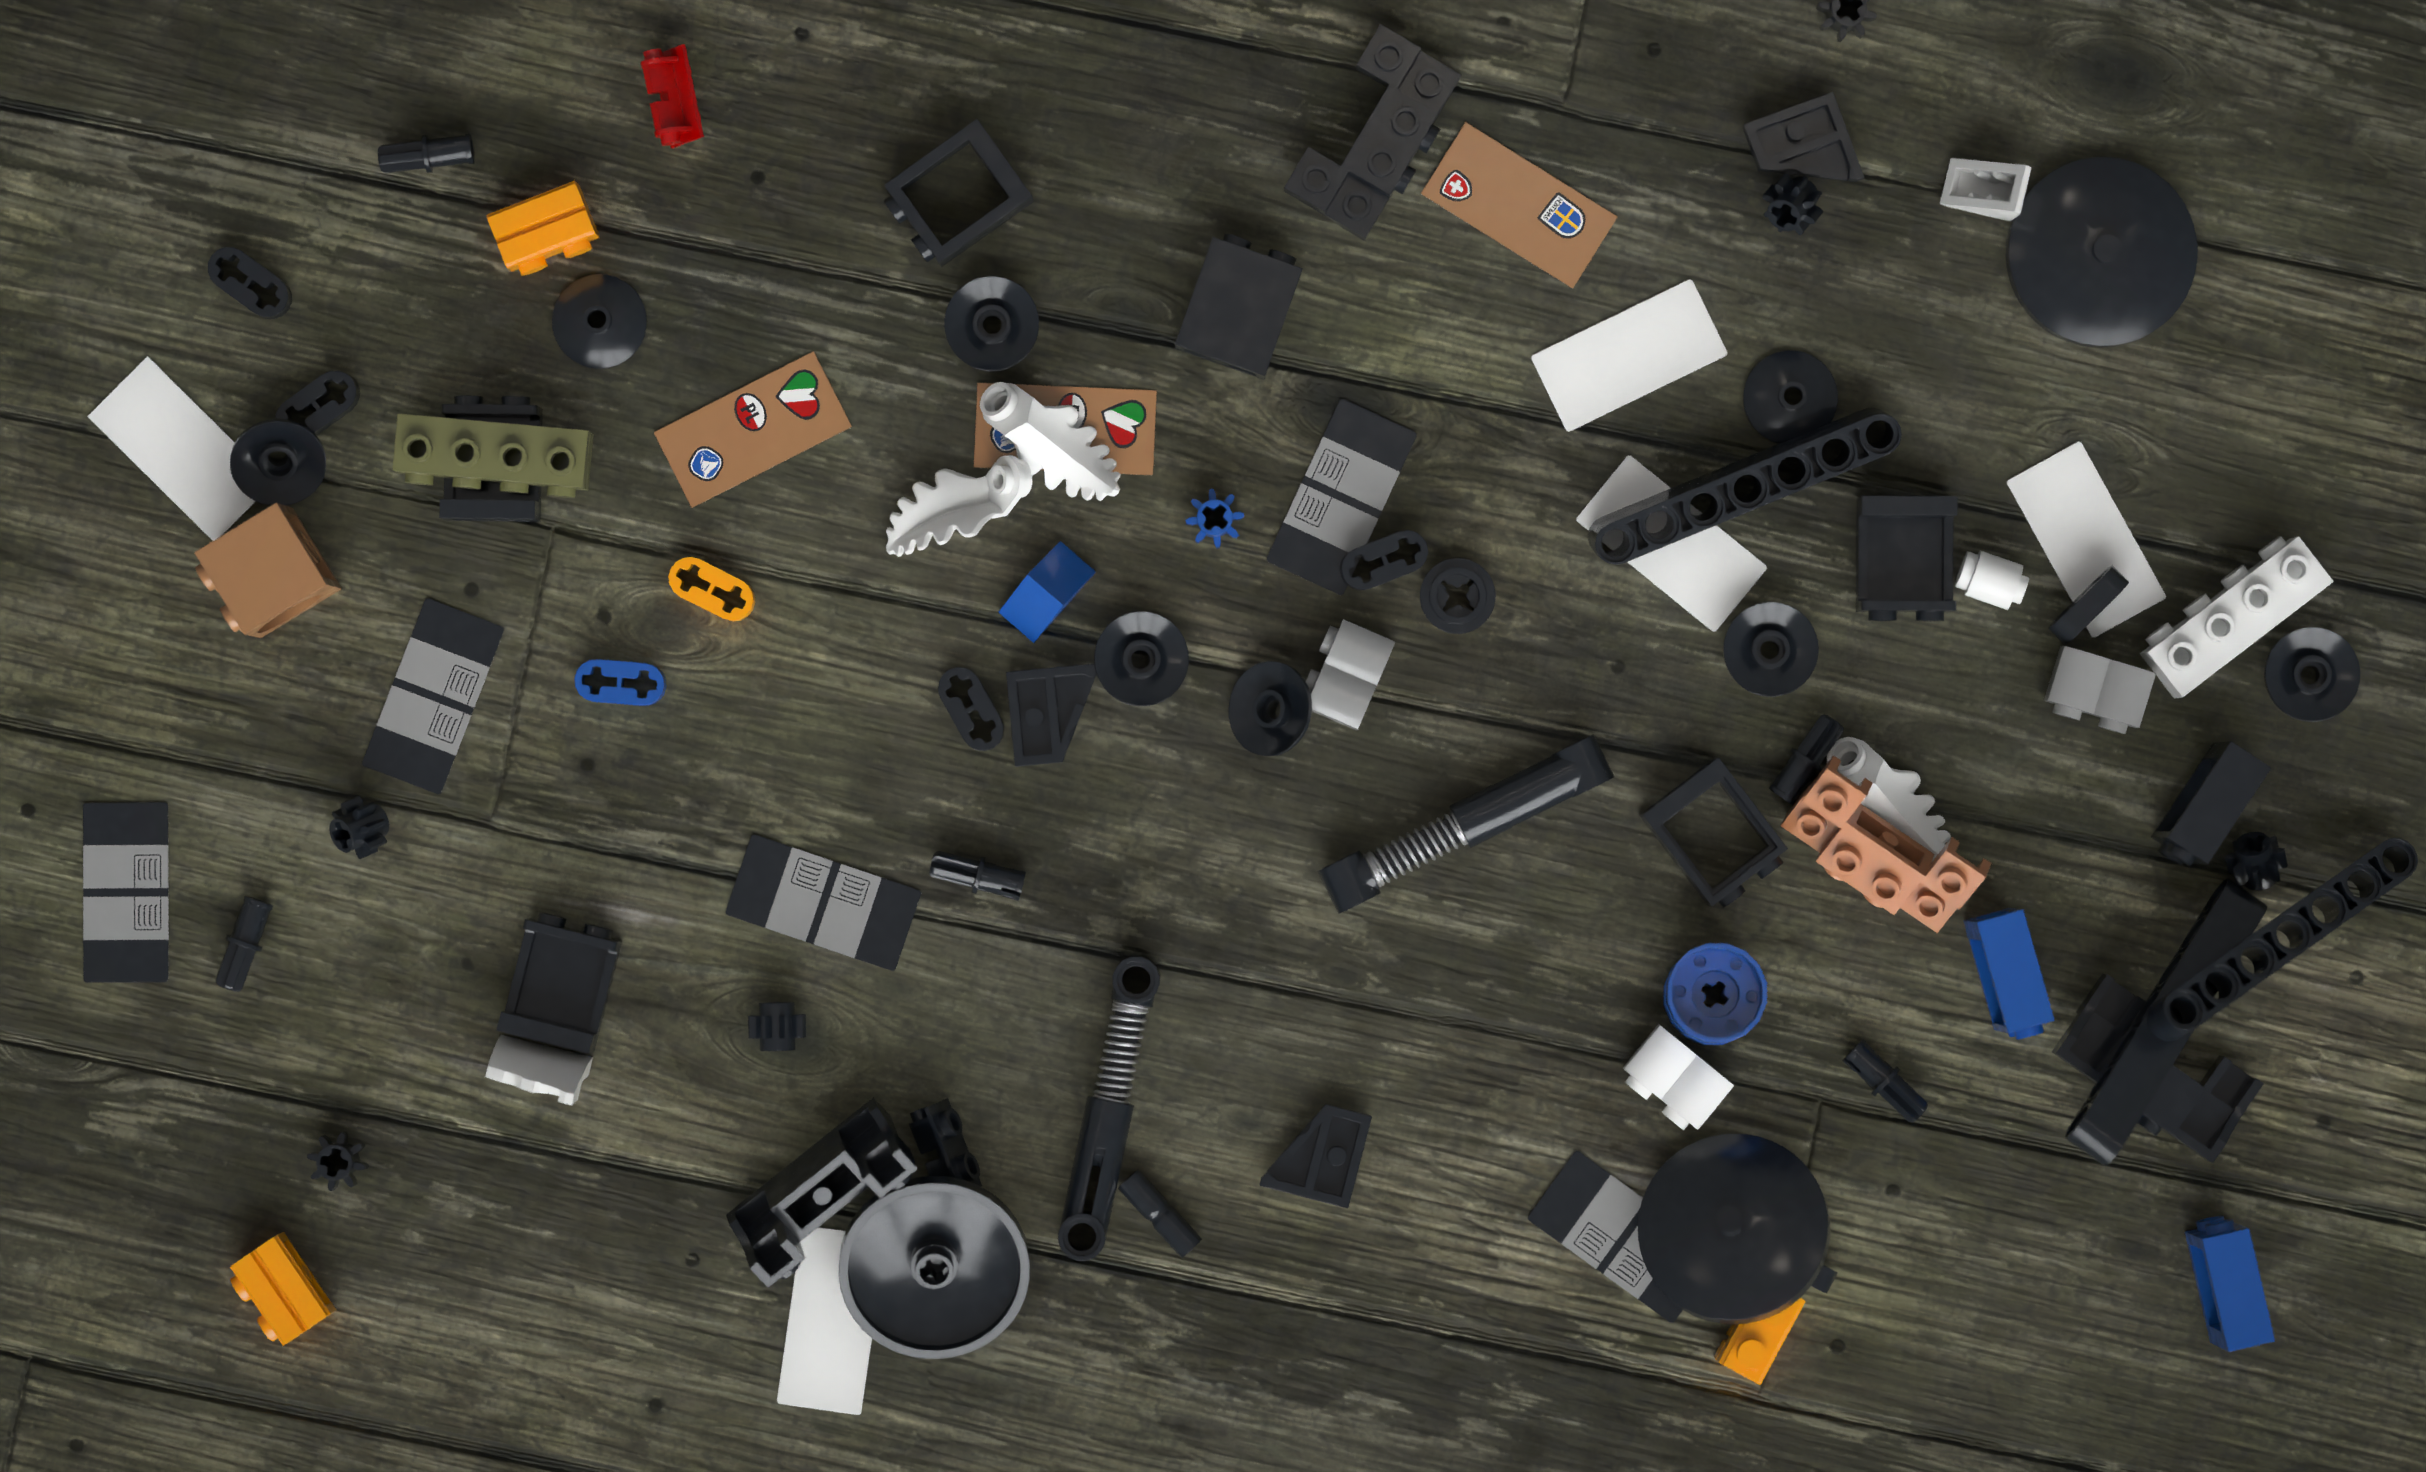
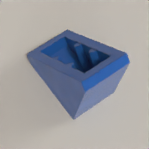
[998,541,1096,643]

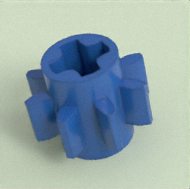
[1185,489,1244,549]

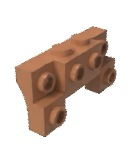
[1781,755,1992,933]

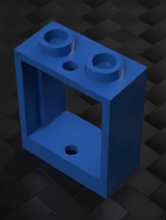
[1963,908,2055,1039]
[2185,1216,2275,1352]

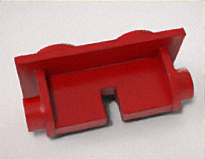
[640,44,704,148]

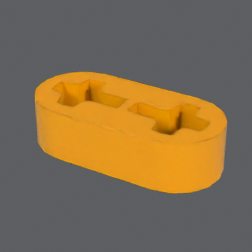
[668,557,755,621]

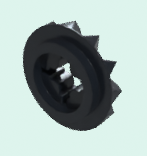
[1420,558,1496,634]

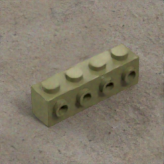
[392,414,594,498]

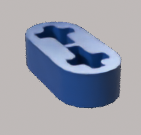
[574,659,667,706]

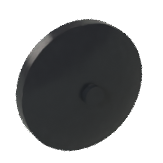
[2006,157,2198,348]
[1638,1133,1830,1324]
[839,1176,1030,1359]

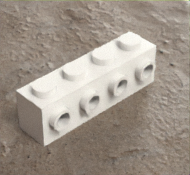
[2140,536,2334,699]

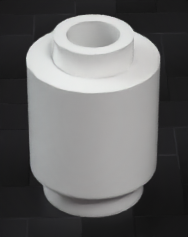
[1955,550,2029,610]

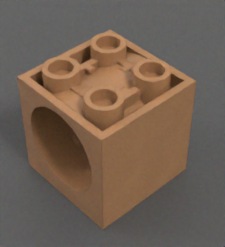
[194,503,342,638]

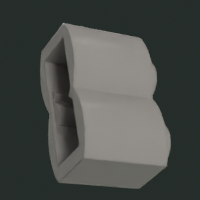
[1306,619,1395,731]
[2044,646,2156,734]

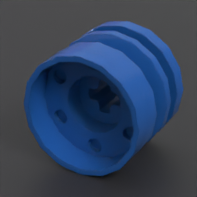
[1663,943,1767,1045]

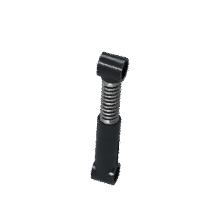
[1317,734,1615,914]
[1058,956,1160,1261]

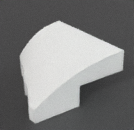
[485,1035,593,1105]

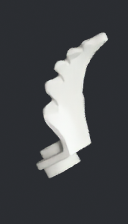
[980,382,1121,501]
[886,455,1032,557]
[1827,737,1951,863]

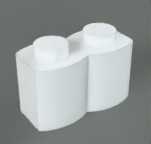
[1623,1024,1734,1130]

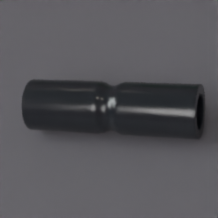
[1118,1169,1202,1258]

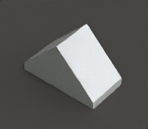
[1940,158,2031,221]

